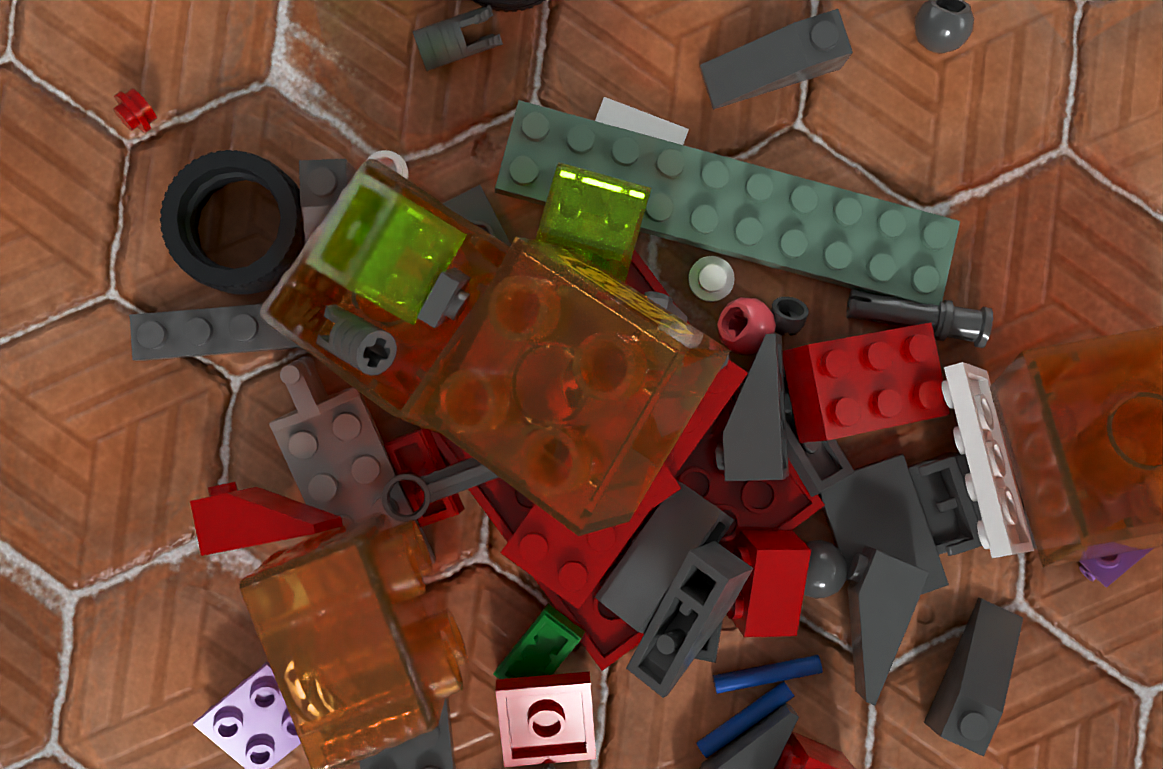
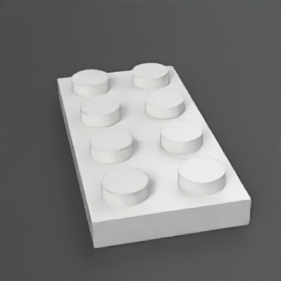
[942,362,1034,558]

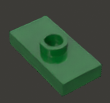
[493,603,585,679]

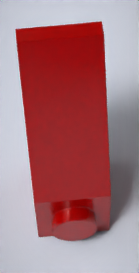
[190,482,343,556]

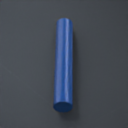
[713,655,823,694]
[696,681,795,759]

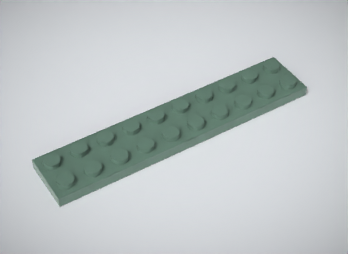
[495,100,960,305]

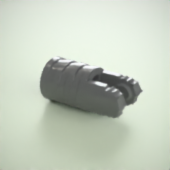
[412,4,503,71]
[316,304,397,375]

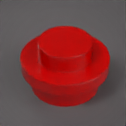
[113,88,157,133]

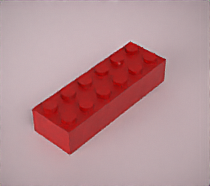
[500,332,748,610]

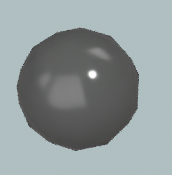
[915,0,974,54]
[804,540,848,599]

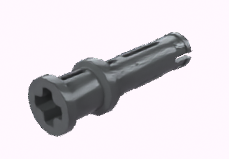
[846,289,993,348]

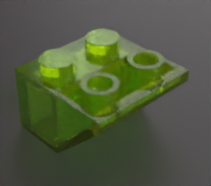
[529,162,652,291]
[305,170,467,325]

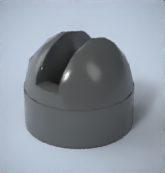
[771,297,809,336]

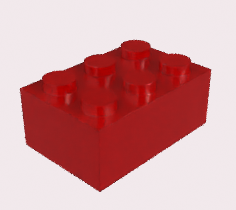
[783,322,950,443]

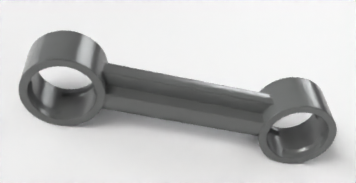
[382,423,564,522]

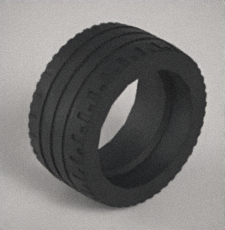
[160,150,307,294]

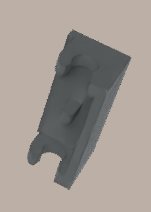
[908,452,982,556]

